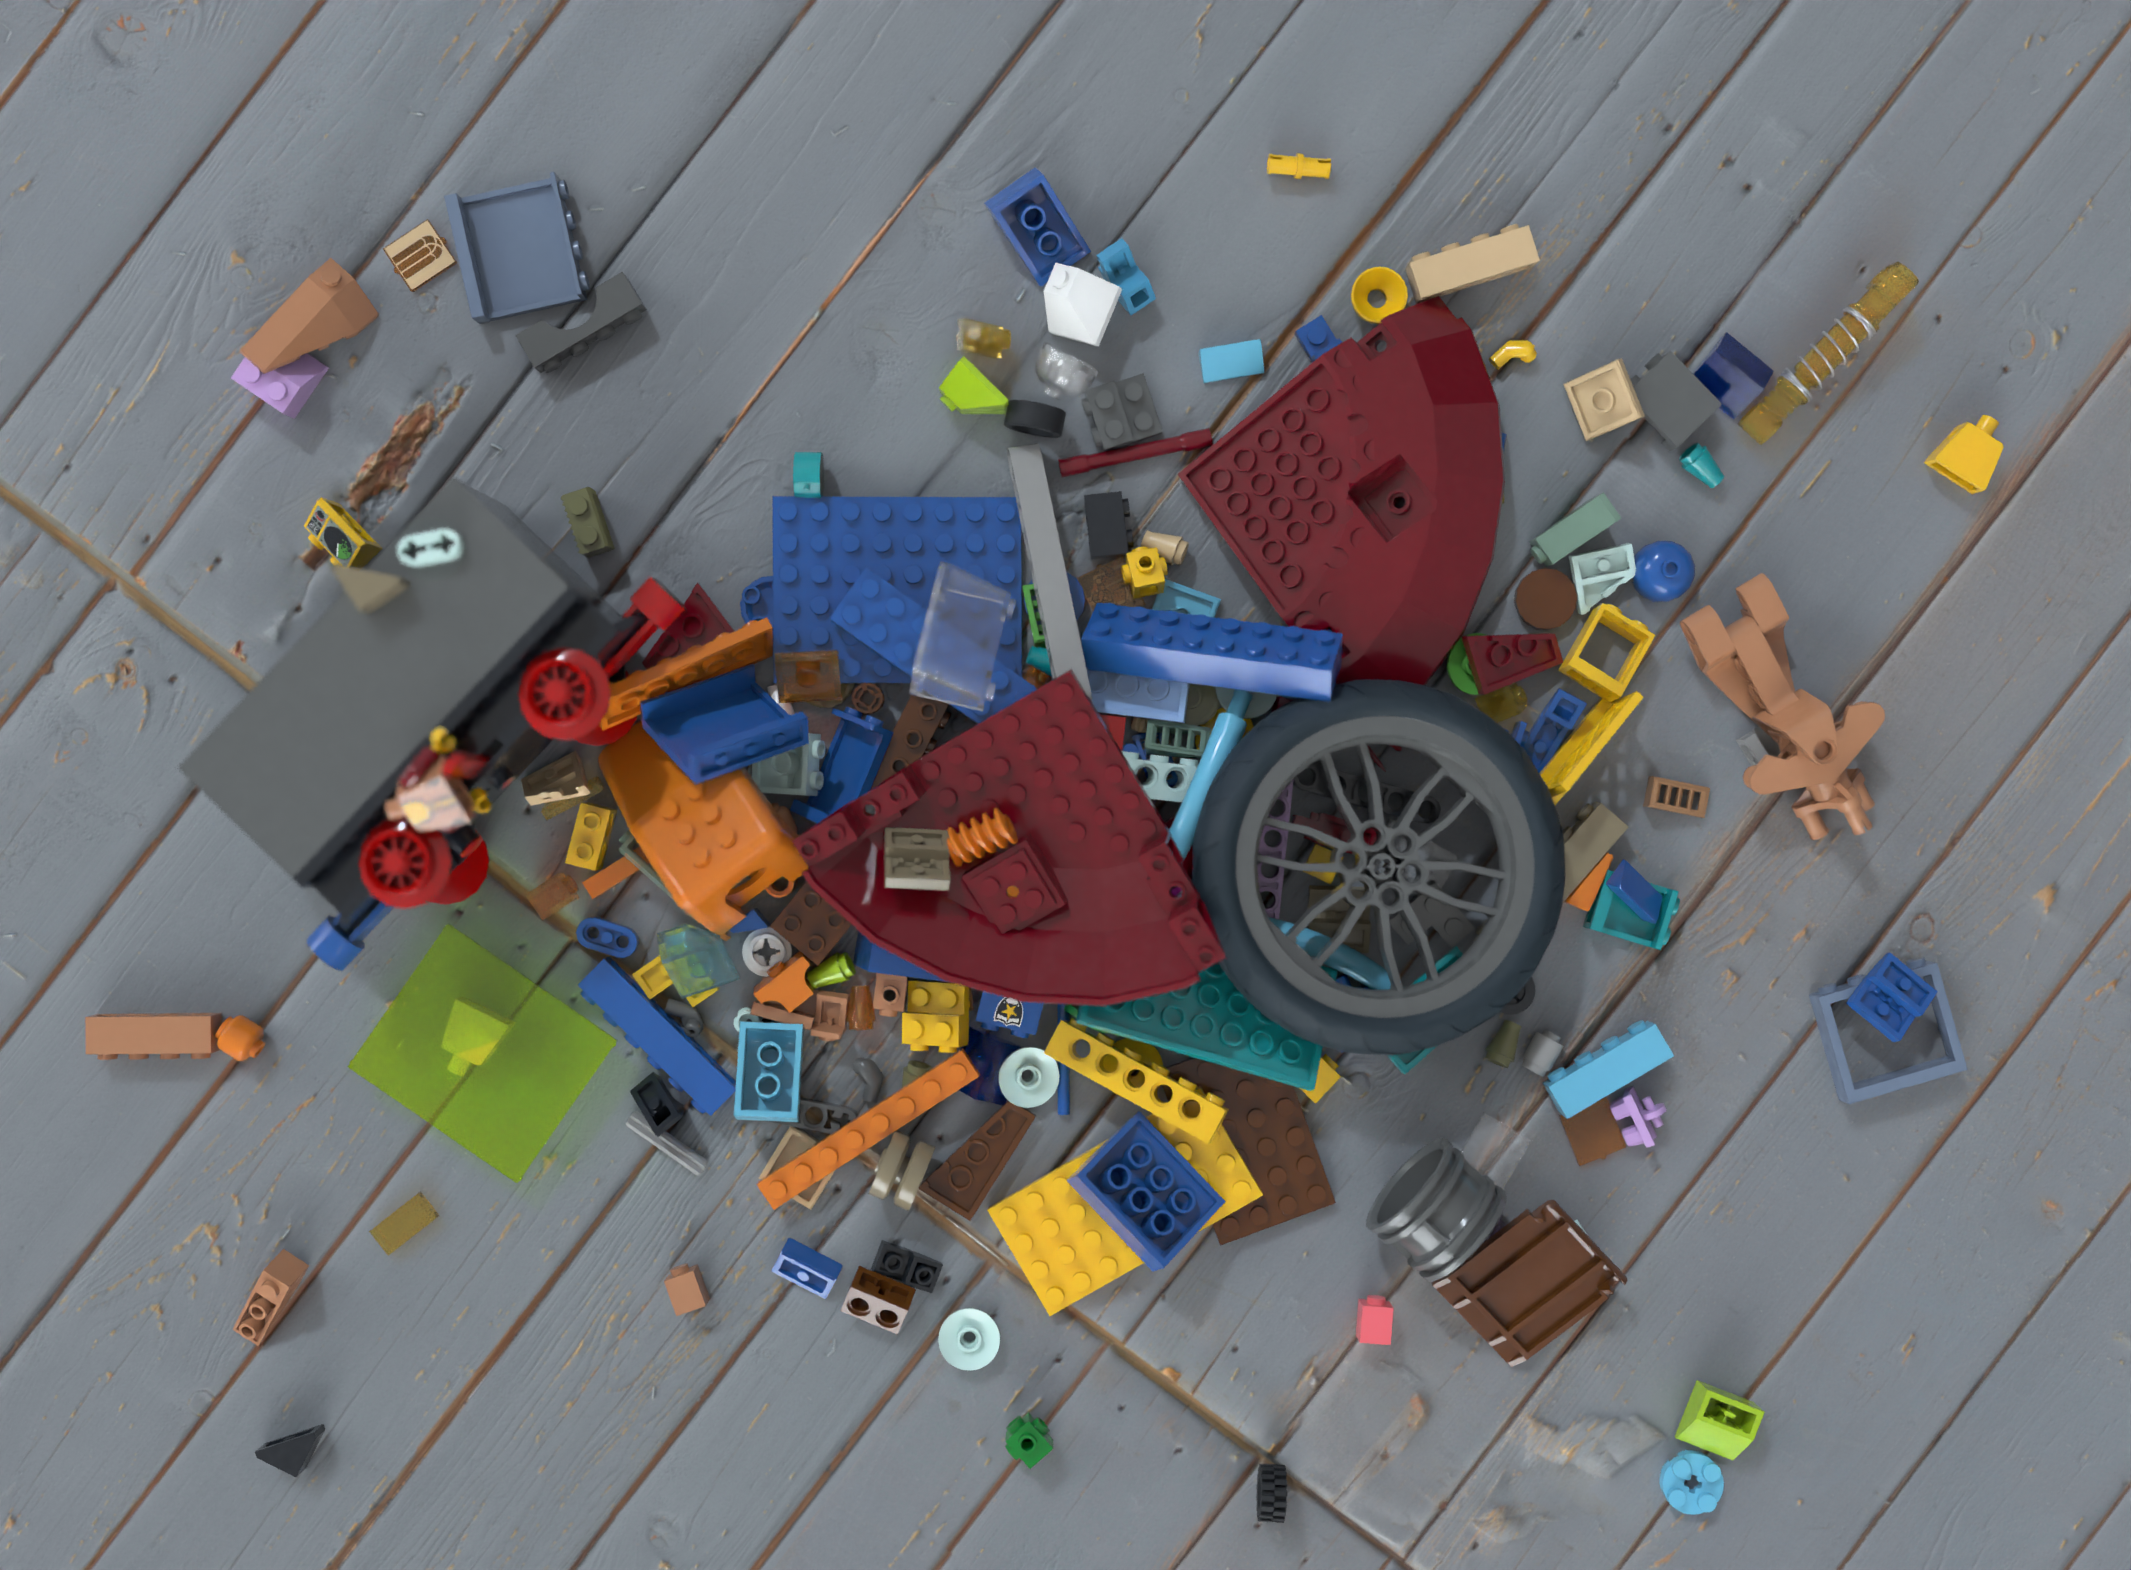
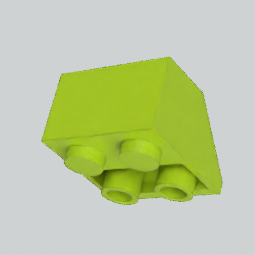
[1674,1380,1765,1460]

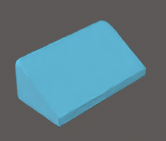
[1198,339,1264,383]

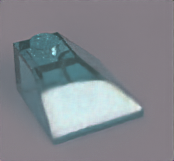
[656,924,740,999]

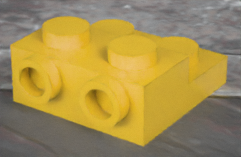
[902,980,969,1053]

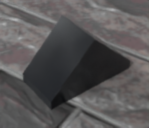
[255,1424,325,1477]

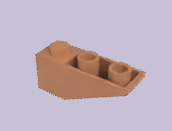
[233,1249,309,1346]

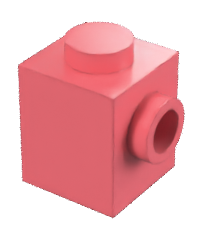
[1356,1295,1394,1345]

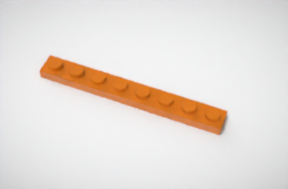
[756,1049,980,1210]

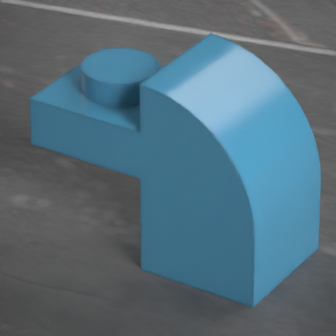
[1096,238,1156,316]

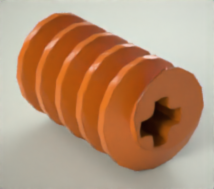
[947,808,1018,867]

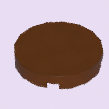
[1514,568,1577,630]

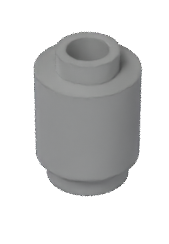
[1522,1029,1564,1077]

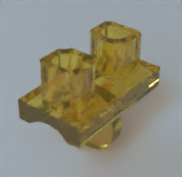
[956,318,1011,358]

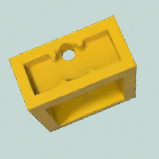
[1558,603,1655,703]

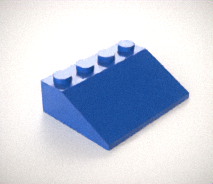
[1066,1111,1226,1272]

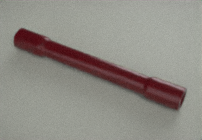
[1058,428,1213,478]

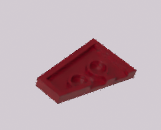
[1461,633,1563,695]

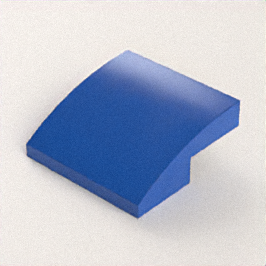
[1846,952,1938,1043]

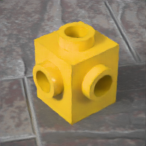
[1121,547,1168,599]

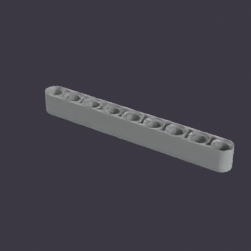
[1007,443,1092,702]

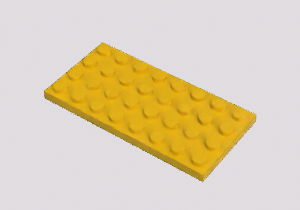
[987,1086,1263,1316]

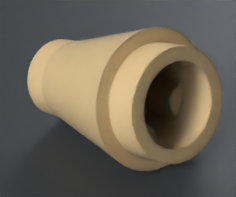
[1141,530,1189,566]

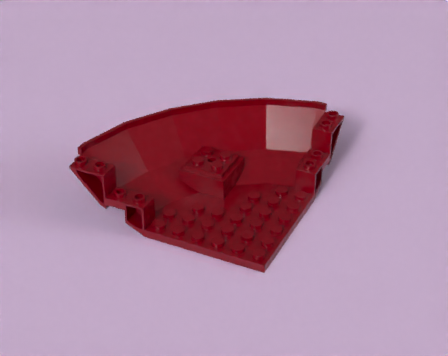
[1178,296,1505,686]
[792,669,1226,1006]

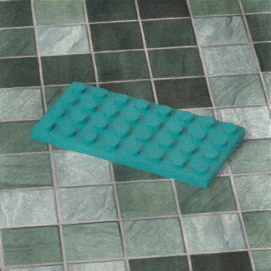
[1076,962,1337,1091]

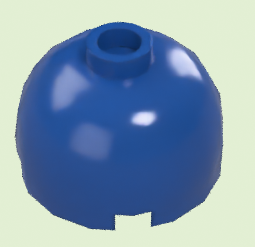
[1632,541,1695,602]

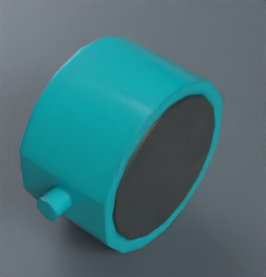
[793,452,824,498]

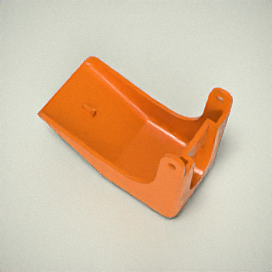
[598,720,809,941]

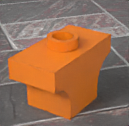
[754,951,814,1013]

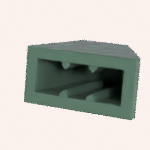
[1529,492,1621,567]

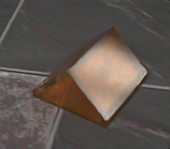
[774,650,842,703]

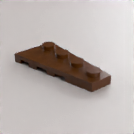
[919,1101,1036,1221]

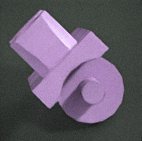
[1610,1087,1666,1148]

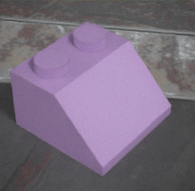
[231,353,329,419]

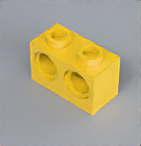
[565,802,617,871]

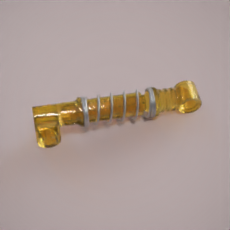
[1738,262,1919,445]

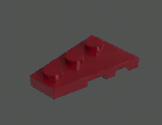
[642,582,735,669]

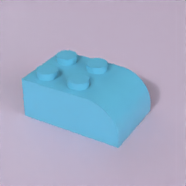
[734,1022,803,1122]

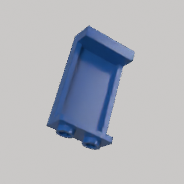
[790,706,894,823]

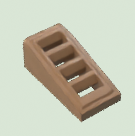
[1643,776,1710,818]

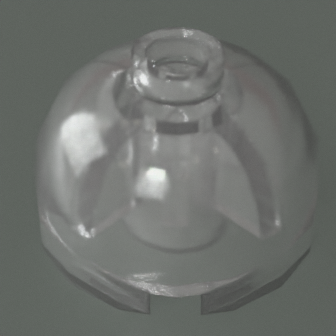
[1035,342,1099,400]

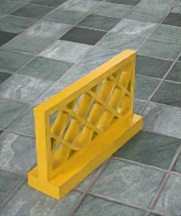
[1539,691,1644,806]

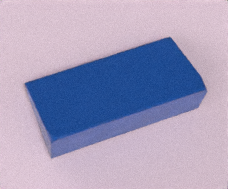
[1606,859,1662,924]
[771,1238,842,1299]

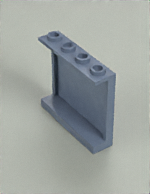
[444,172,590,324]

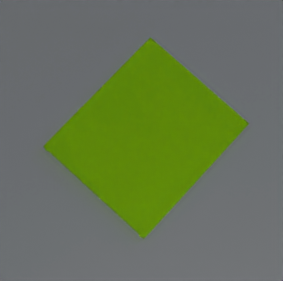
[348,923,618,1183]

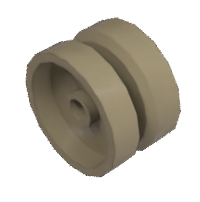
[869,1131,935,1211]

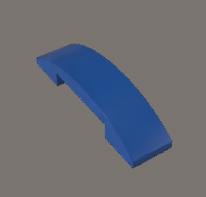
[1524,688,1587,773]

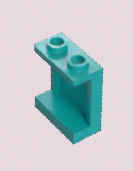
[1583,870,1680,950]

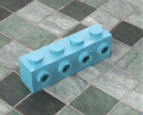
[1542,1020,1674,1119]

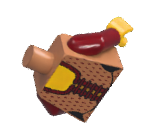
[385,727,491,832]

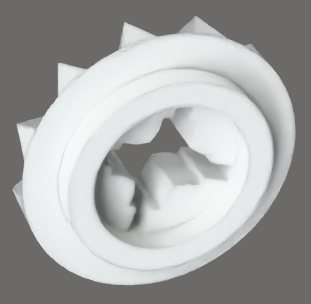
[742,927,792,977]

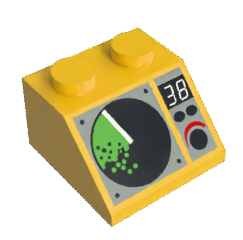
[304,497,383,569]

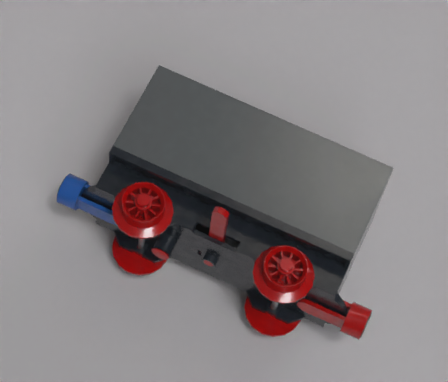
[178,477,686,971]

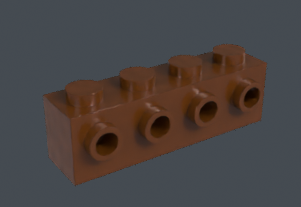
[871,687,952,789]

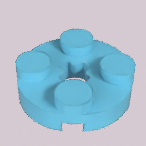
[1659,1450,1724,1515]

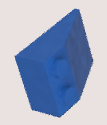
[984,168,1091,287]

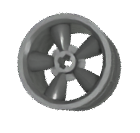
[1366,1138,1507,1282]

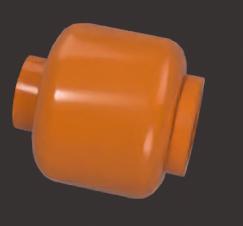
[215,1015,266,1062]

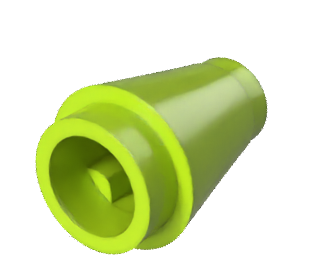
[807,952,856,989]

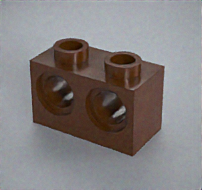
[840,1266,916,1335]

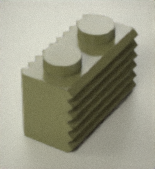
[560,487,615,558]

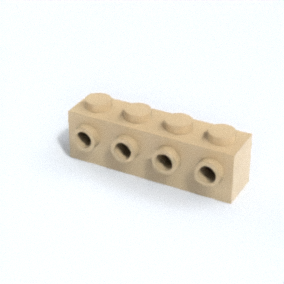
[1405,224,1540,304]

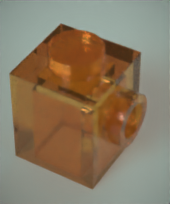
[525,873,580,920]

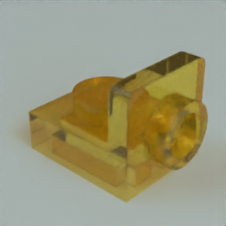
[1475,682,1528,723]

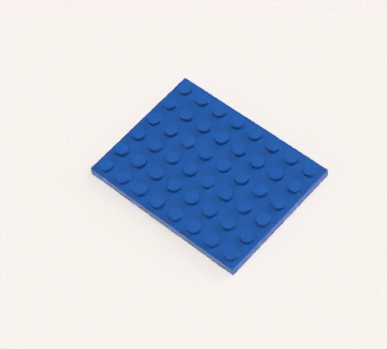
[772,496,1022,684]

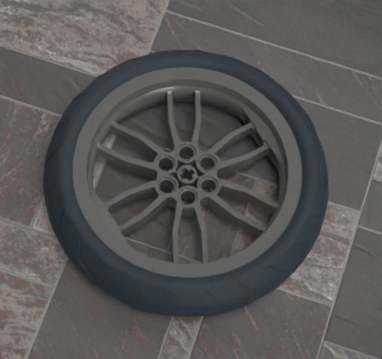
[1192,679,1565,1055]

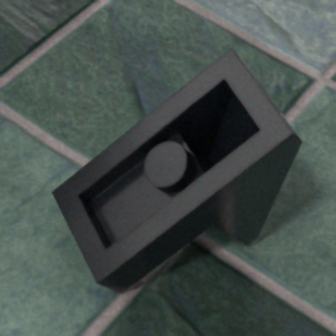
[630,1072,685,1137]

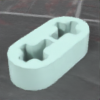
[397,529,464,567]

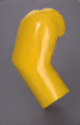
[1489,340,1537,370]

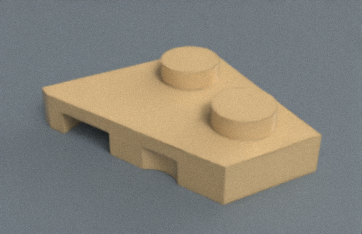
[521,751,590,805]

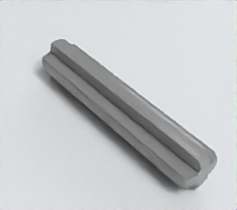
[626,1111,708,1175]

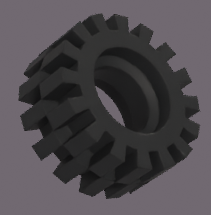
[1256,1464,1287,1523]

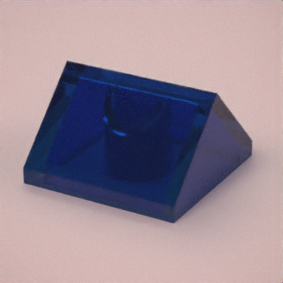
[1693,332,1774,419]
[959,1026,1024,1105]

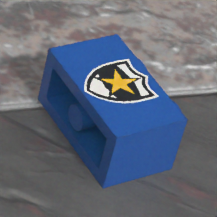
[976,991,1044,1038]

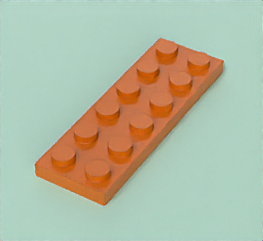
[599,618,773,730]

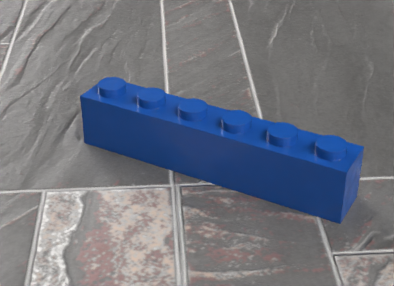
[578,956,736,1116]

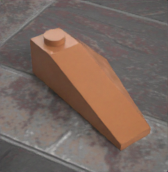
[240,258,379,374]

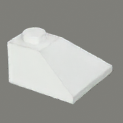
[1044,263,1122,347]

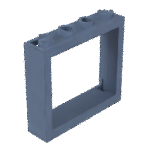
[1809,958,1968,1104]

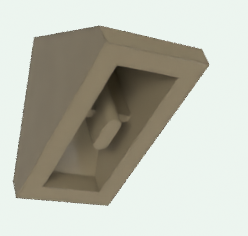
[333,564,410,613]

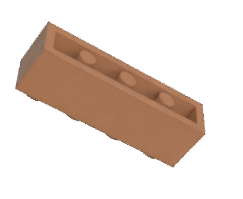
[85,1013,222,1060]

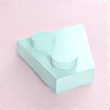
[1569,543,1636,615]

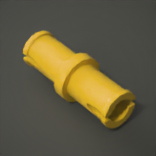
[1267,153,1331,179]

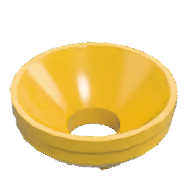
[1351,267,1408,324]

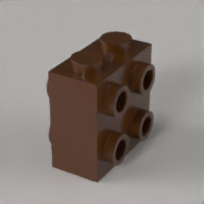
[770,881,852,965]

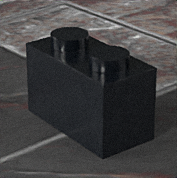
[1084,491,1133,560]

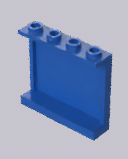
[640,664,809,784]

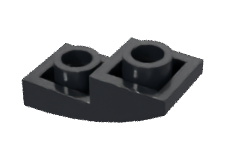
[871,1240,943,1293]

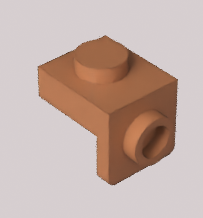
[810,990,850,1041]

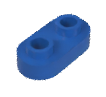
[576,917,639,958]

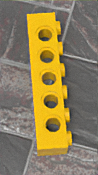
[1044,1018,1229,1144]

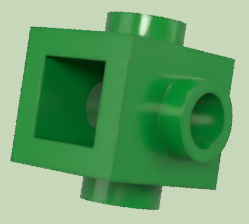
[1005,1413,1053,1469]

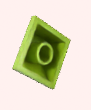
[939,356,1009,414]

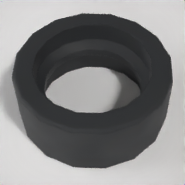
[1004,400,1066,438]

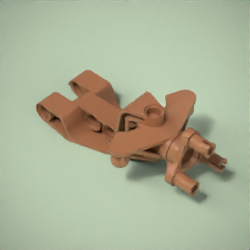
[1680,573,1885,840]

